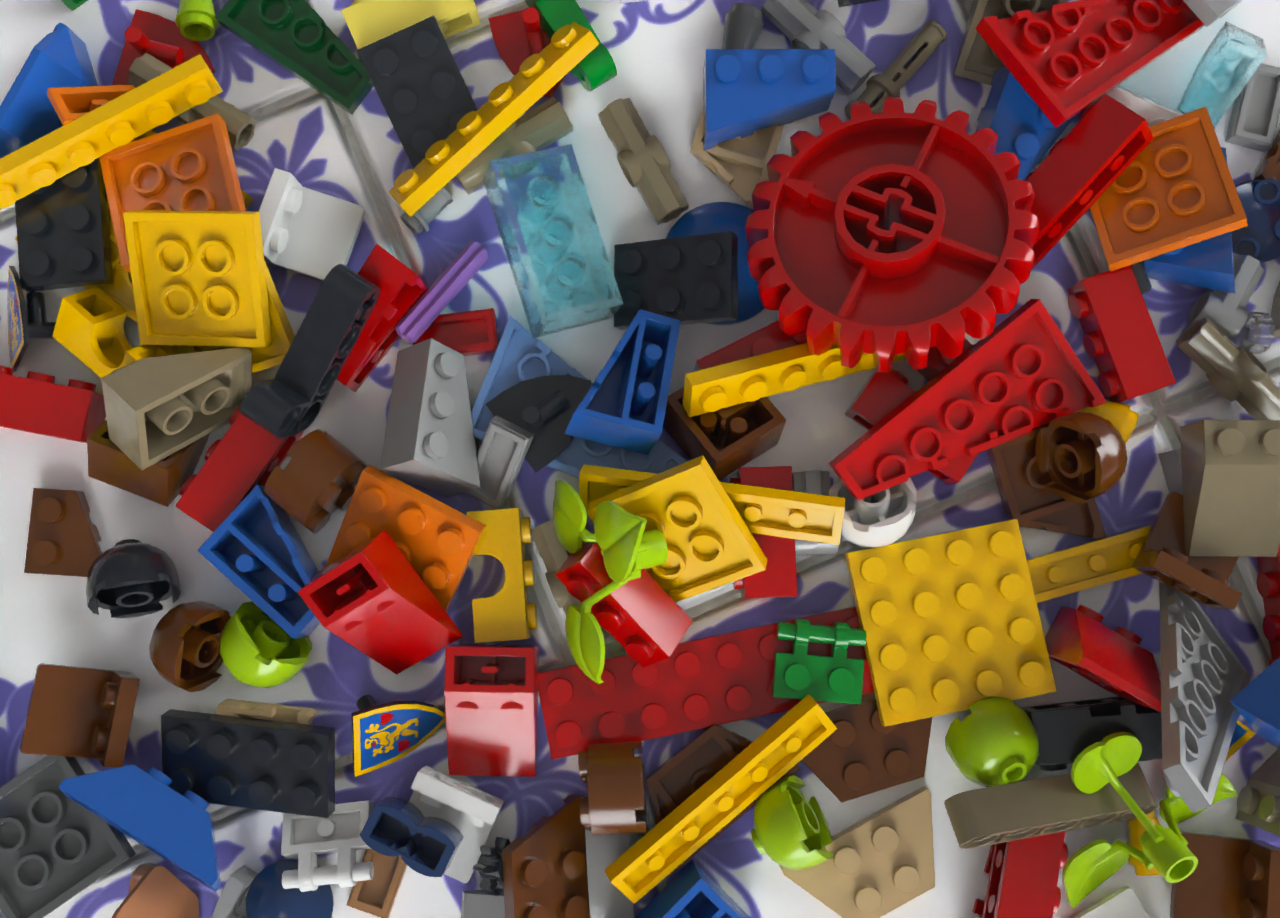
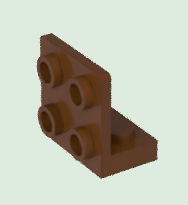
[1132,492,1242,609]
[20,663,140,768]
[1170,832,1280,918]

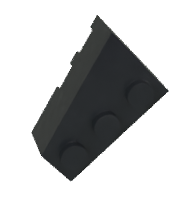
[1019,696,1162,771]

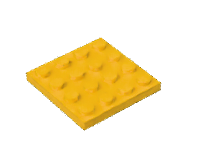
[844,519,1057,727]

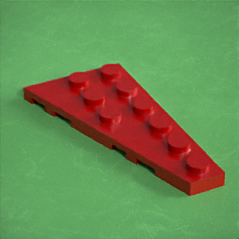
[975,0,1205,128]
[828,299,1107,500]

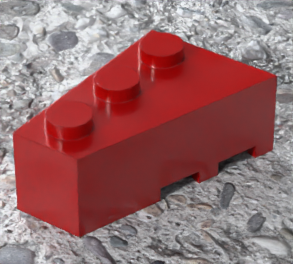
[337,244,428,393]

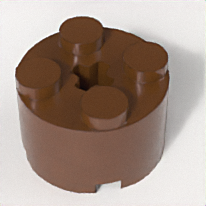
[264,429,368,534]
[578,741,647,836]

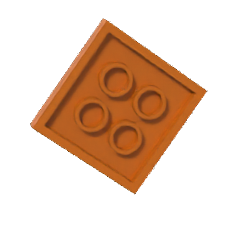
[1090,106,1248,272]
[99,113,246,273]
[325,465,486,613]

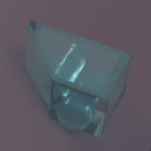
[1177,21,1267,129]

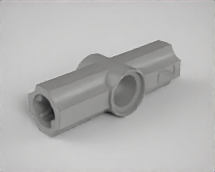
[761,0,876,95]

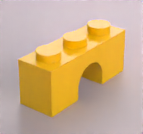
[52,286,177,378]
[466,508,538,643]

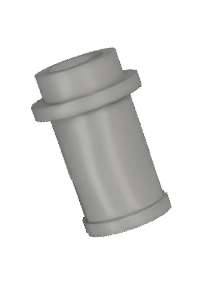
[400,187,453,235]

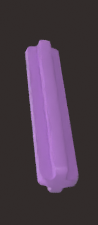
[395,241,489,344]

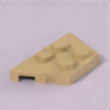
[690,109,784,210]
[779,786,935,918]

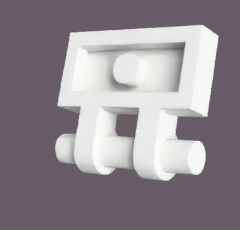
[281,800,374,892]

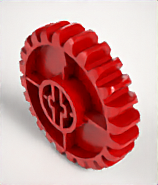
[745,97,1039,372]

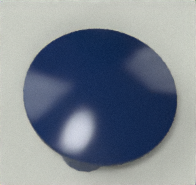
[1232,179,1280,263]
[246,859,334,918]

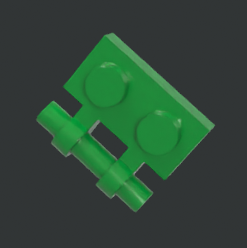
[771,619,866,704]

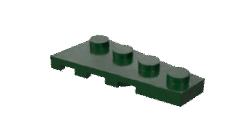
[215,0,374,115]

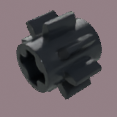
[473,837,511,896]

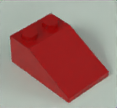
[1045,605,1161,712]

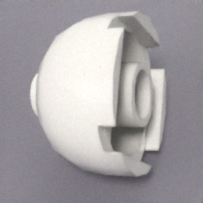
[829,475,917,548]

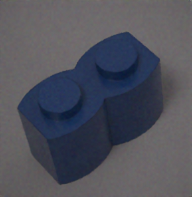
[360,797,464,877]

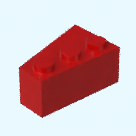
[972,831,1068,918]

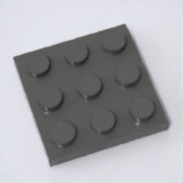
[0,755,136,918]

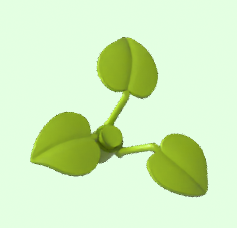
[553,480,668,684]
[1062,732,1237,909]

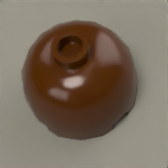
[1035,412,1128,503]
[149,601,231,692]

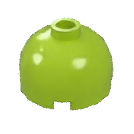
[220,601,312,688]
[945,697,1039,787]
[751,775,833,870]

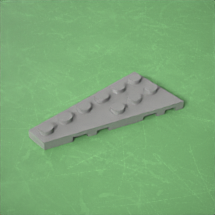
[1159,582,1251,813]

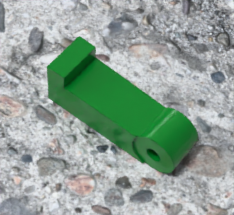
[525,0,617,92]

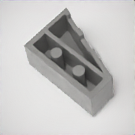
[379,338,480,497]

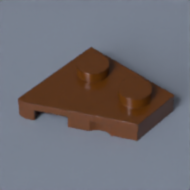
[24,488,102,577]

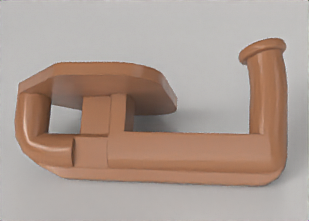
[112,863,199,918]

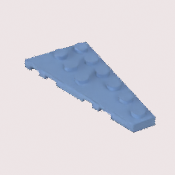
[471,315,687,479]

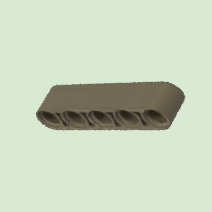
[944,763,1158,849]

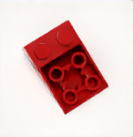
[297,529,463,675]
[444,644,539,777]

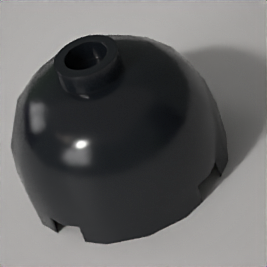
[86,539,181,618]

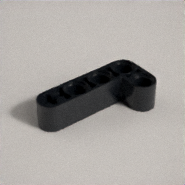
[240,264,381,439]

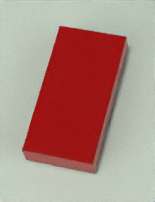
[413,308,499,356]

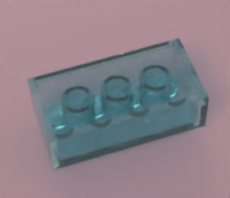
[483,144,623,338]

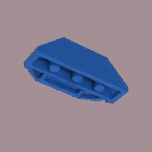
[0,22,98,159]
[58,764,221,892]

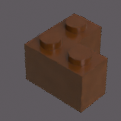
[663,387,786,481]

